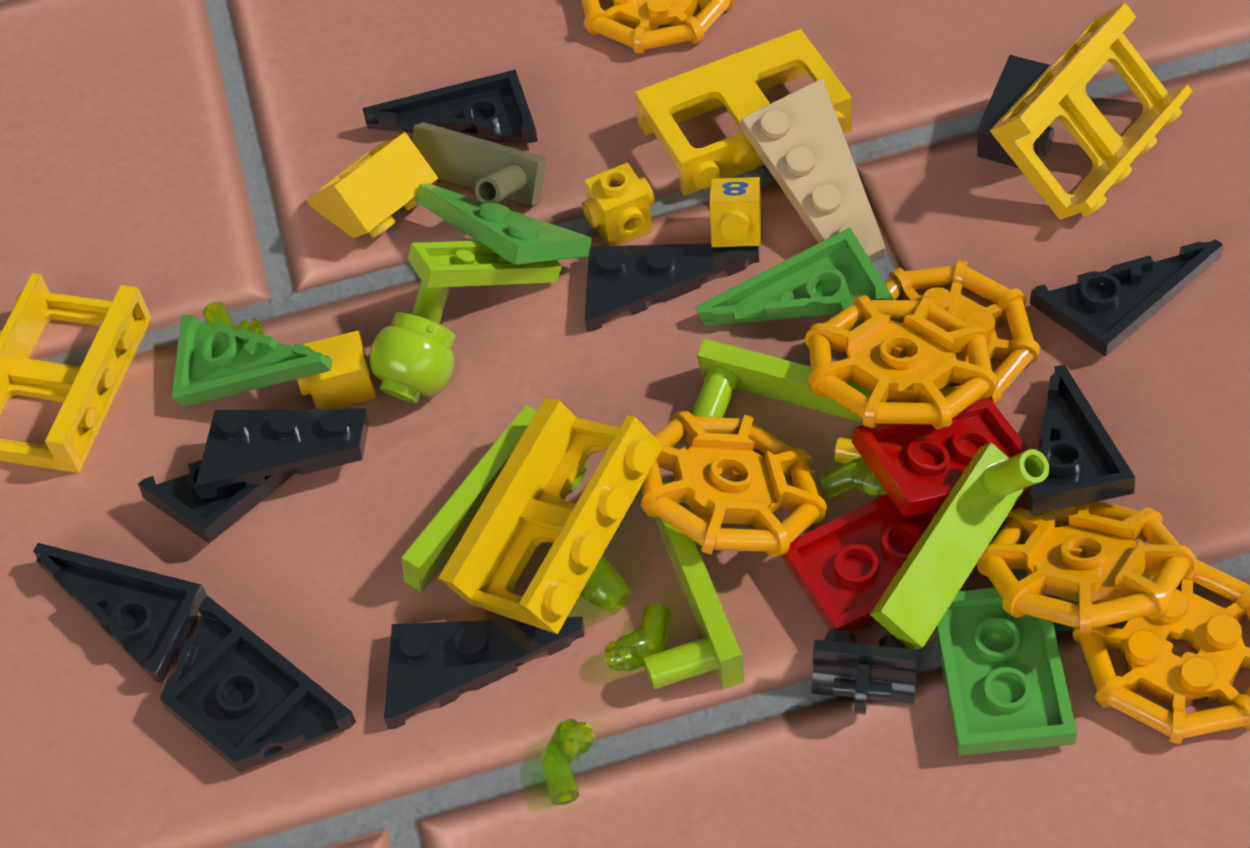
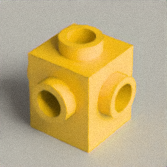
[582,162,655,246]

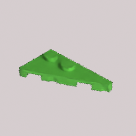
[416,184,592,265]
[695,227,893,326]
[172,314,332,407]

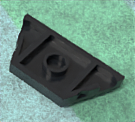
[160,596,356,772]

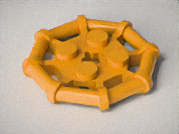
[581,0,736,54]
[853,260,1040,405]
[805,295,998,429]
[641,411,827,557]
[976,501,1195,635]
[1072,553,1250,744]

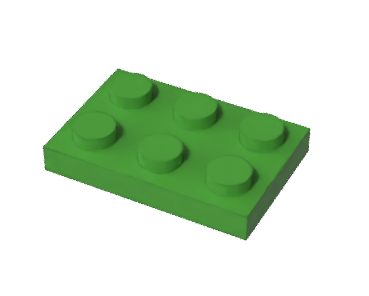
[935,588,1077,756]

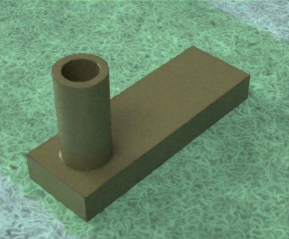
[412,122,546,207]

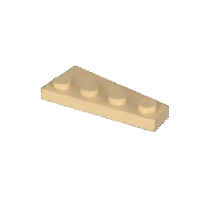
[740,78,886,262]

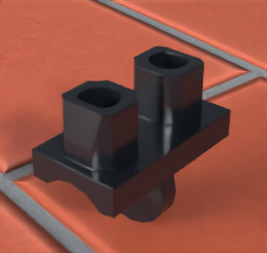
[811,629,918,715]

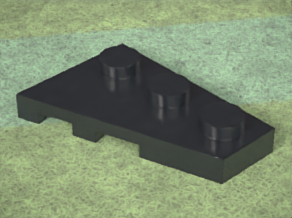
[195,408,369,500]

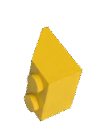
[305,132,438,239]

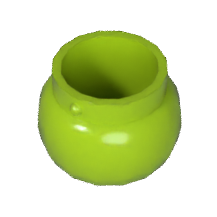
[370,312,456,404]

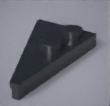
[362,69,538,143]
[1030,239,1223,357]
[584,243,759,331]
[1029,364,1135,515]
[138,460,296,543]
[33,543,207,683]
[384,616,585,729]

